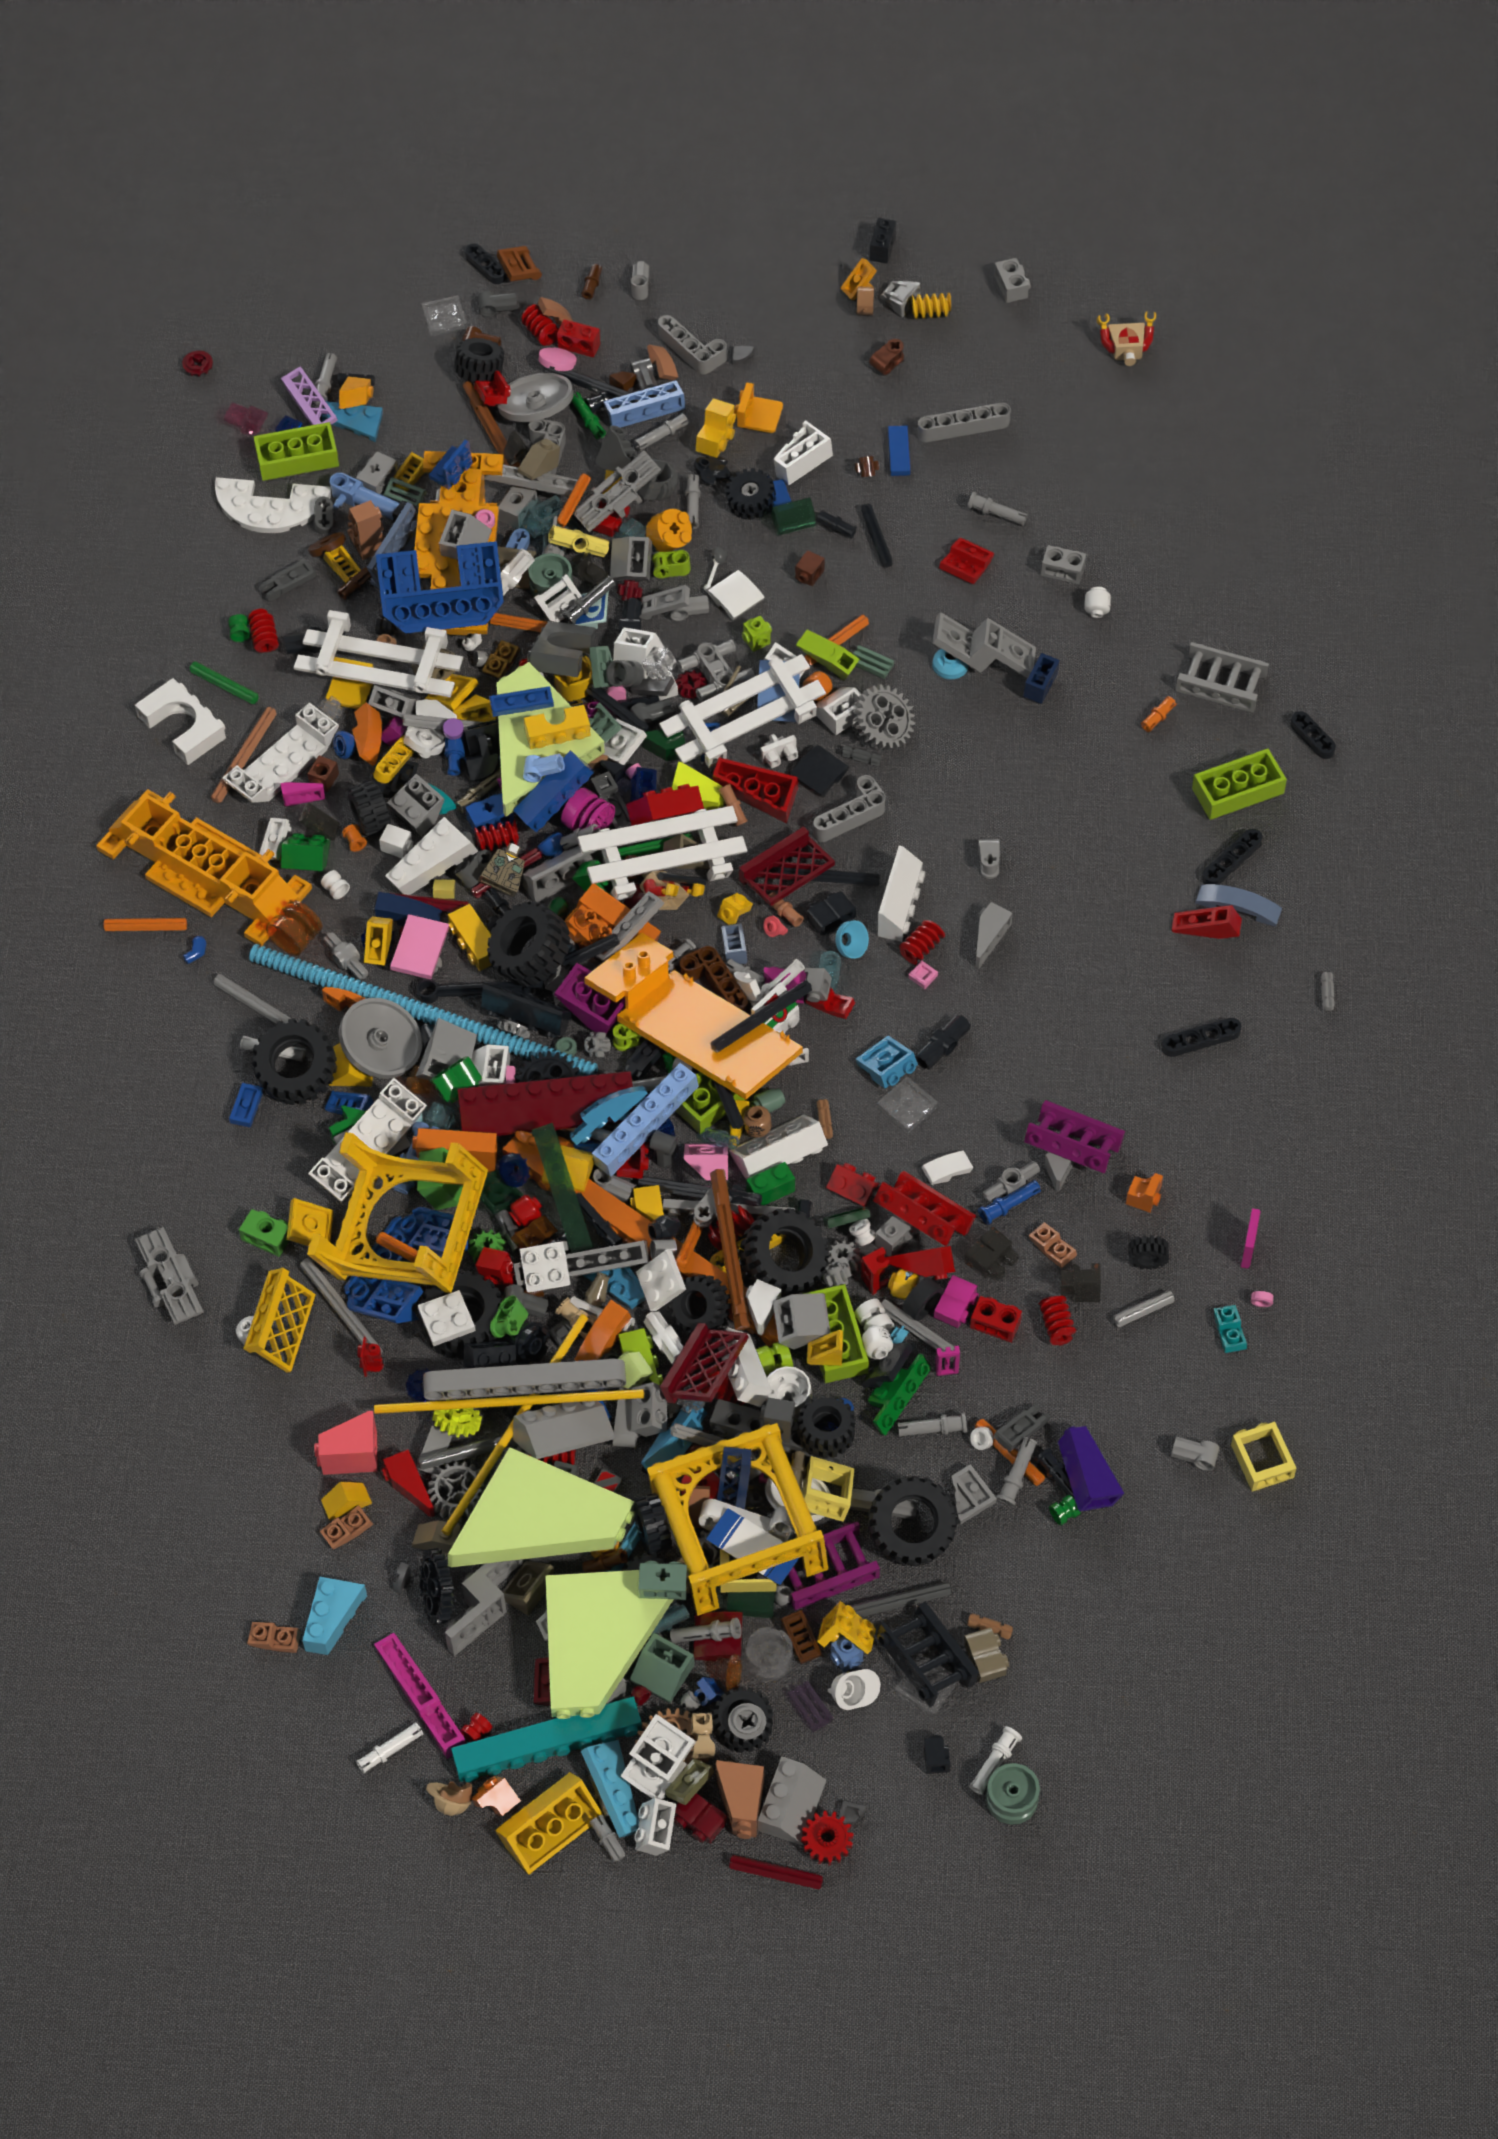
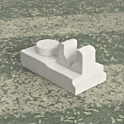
[259,818,291,860]

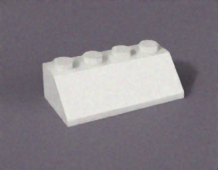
[878,846,925,942]
[729,1114,828,1179]

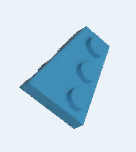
[322,401,383,442]
[582,1267,646,1309]

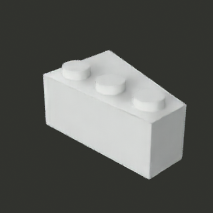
[774,420,833,485]

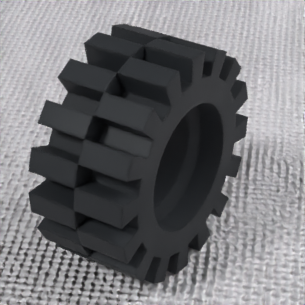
[1129,1235,1169,1269]

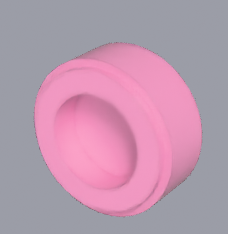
[475,509,495,529]
[606,686,626,703]
[1251,1291,1274,1307]

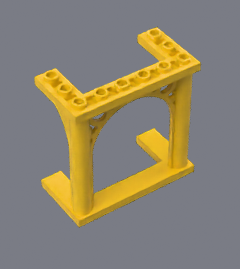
[307,1132,488,1293]
[647,1423,828,1616]

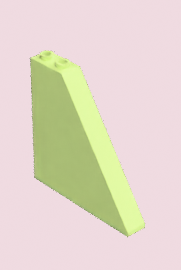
[496,662,605,816]
[448,1447,636,1567]
[546,1570,674,1719]

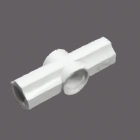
[500,548,535,596]
[644,1311,684,1365]

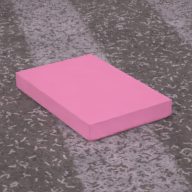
[390,914,449,979]

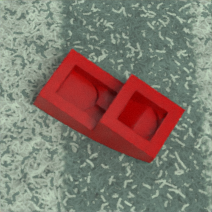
[805,988,855,1019]

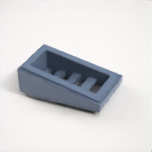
[721,923,748,966]

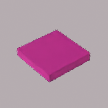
[1241,1208,1261,1269]

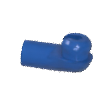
[183,936,207,964]

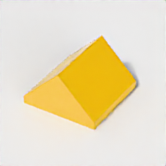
[329,1043,373,1087]
[542,1144,594,1193]

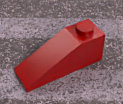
[1172,905,1242,939]
[884,1246,955,1280]
[381,1449,435,1517]

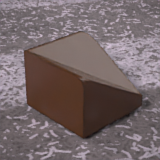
[609,371,637,391]

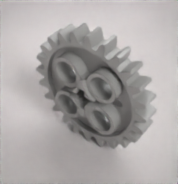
[853,684,915,751]

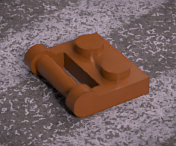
[496,246,542,281]

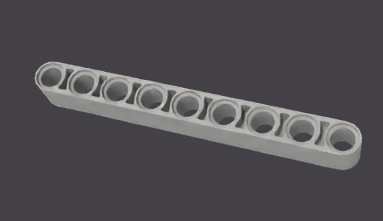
[423,1359,626,1400]

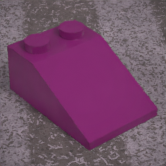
[554,963,626,1037]

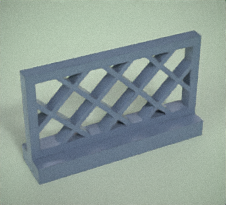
[367,502,418,589]

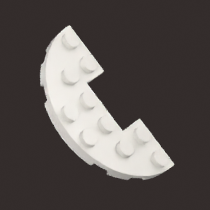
[215,477,332,533]

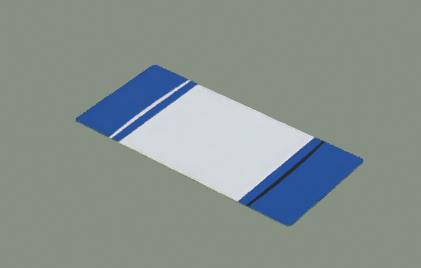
[706,1508,800,1585]

